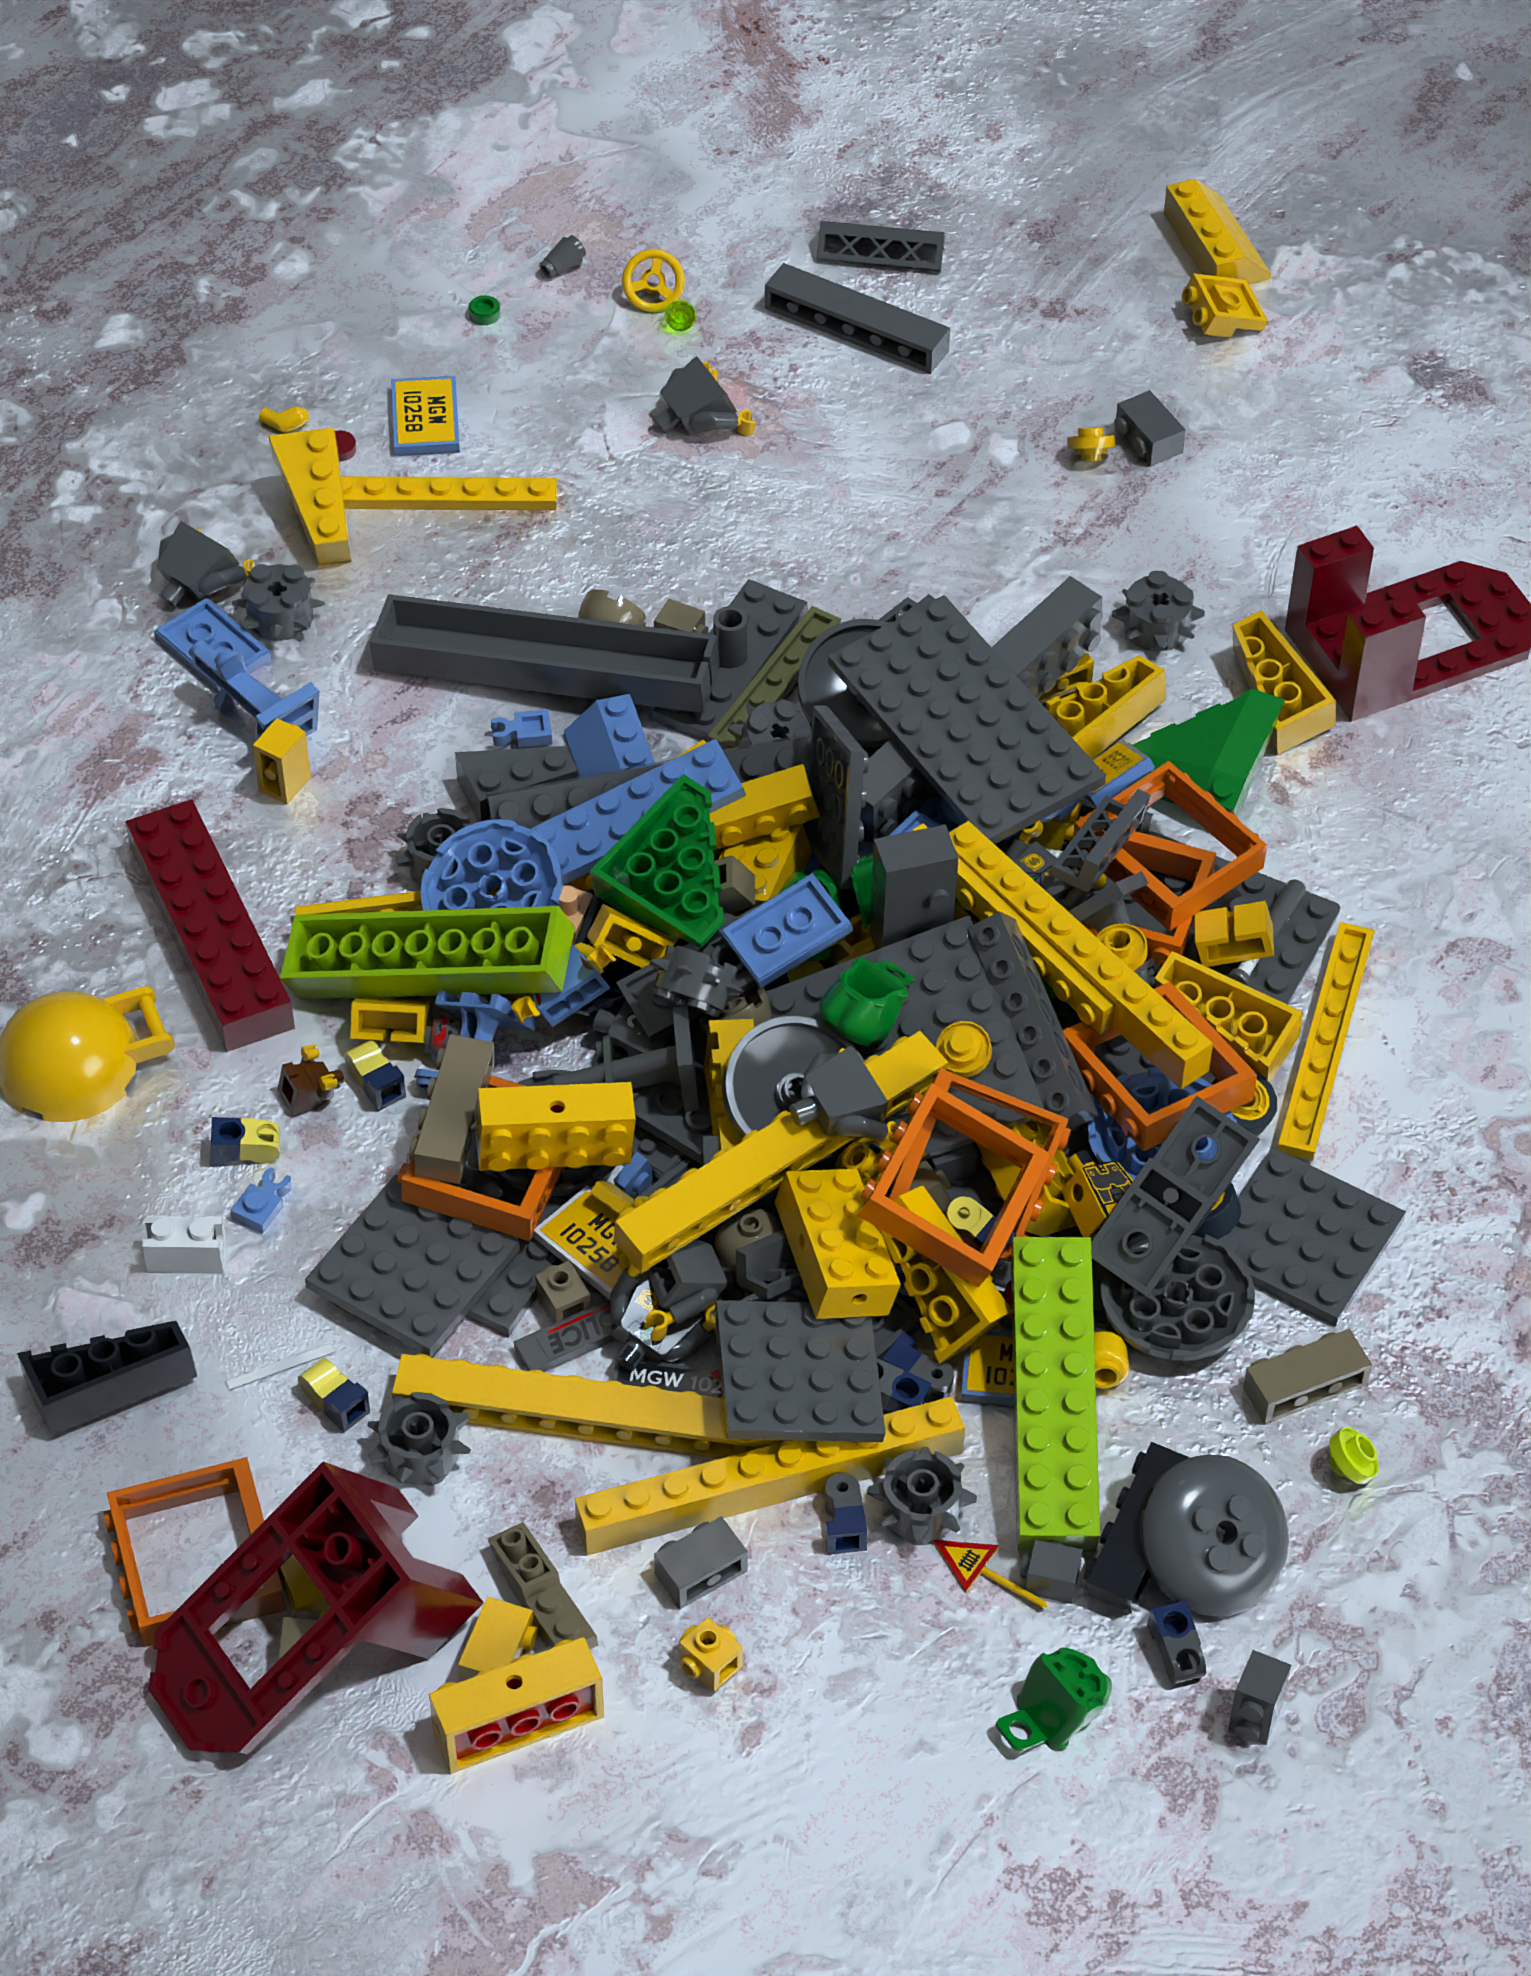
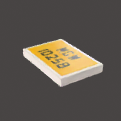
[533,1186,647,1300]

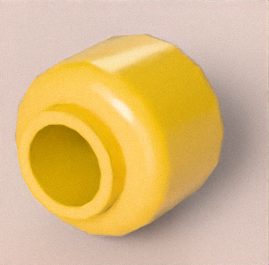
[1094,1331,1129,1389]

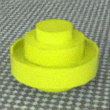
[1329,1427,1379,1484]

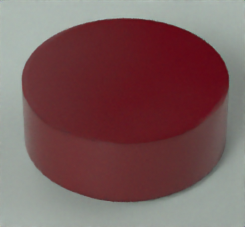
[335,430,356,462]

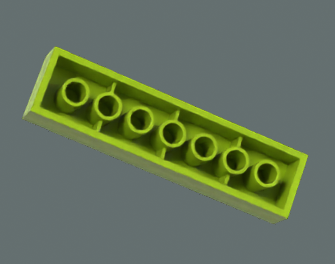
[280,906,575,999]
[1011,1237,1100,1551]

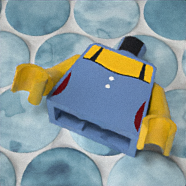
[511,942,616,1027]

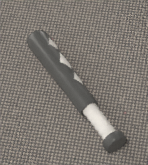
[1228,879,1306,986]

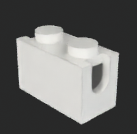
[142,1215,227,1273]

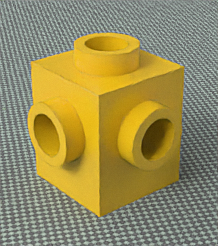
[679,1617,743,1692]

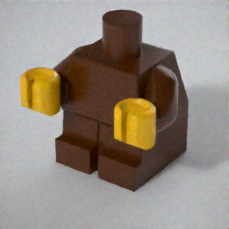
[277,1044,344,1115]

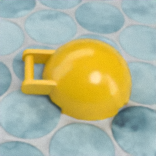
[0,986,175,1122]

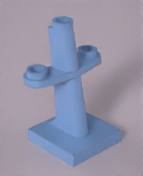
[189,640,320,743]
[414,990,537,1089]

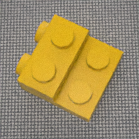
[1182,273,1268,338]

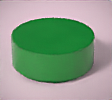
[468,295,501,325]

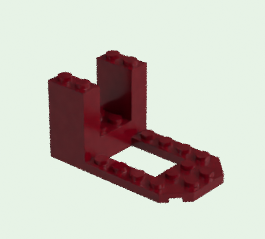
[1285,525,1531,722]
[148,1461,484,1754]

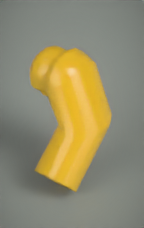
[259,406,309,433]

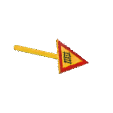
[933,1540,1047,1609]

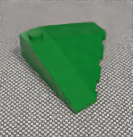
[1129,689,1285,817]
[589,774,725,948]

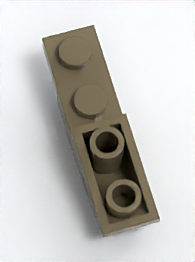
[488,1522,599,1649]

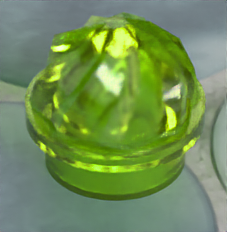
[665,300,697,331]

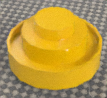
[1067,427,1115,461]
[1096,923,1148,971]
[936,1021,992,1077]

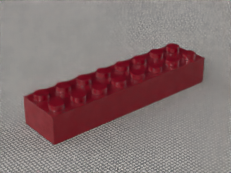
[125,799,295,1052]

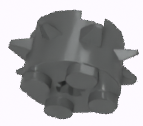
[232,564,325,641]
[1112,571,1205,651]
[728,699,812,747]
[396,808,471,883]
[649,945,743,1018]
[367,1392,471,1486]
[867,1447,977,1545]

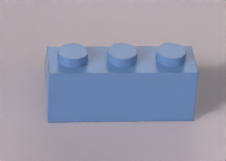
[564,694,655,777]

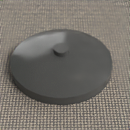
[797,619,891,752]
[722,1016,864,1164]

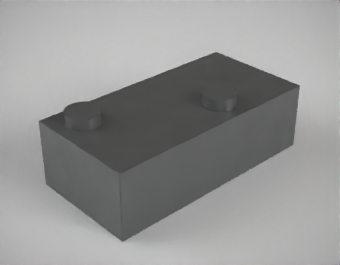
[869,824,958,950]

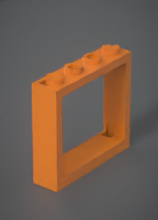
[1073,761,1267,931]
[1068,816,1216,966]
[1063,982,1257,1151]
[888,1068,1071,1262]
[397,1075,563,1241]
[857,1083,1051,1287]
[103,1457,286,1647]

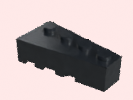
[17,1320,197,1436]
[1083,1442,1190,1613]

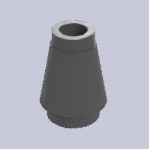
[539,235,586,278]

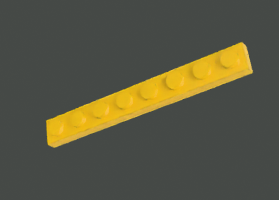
[293,476,557,510]
[912,823,1115,1035]
[1277,922,1375,1161]

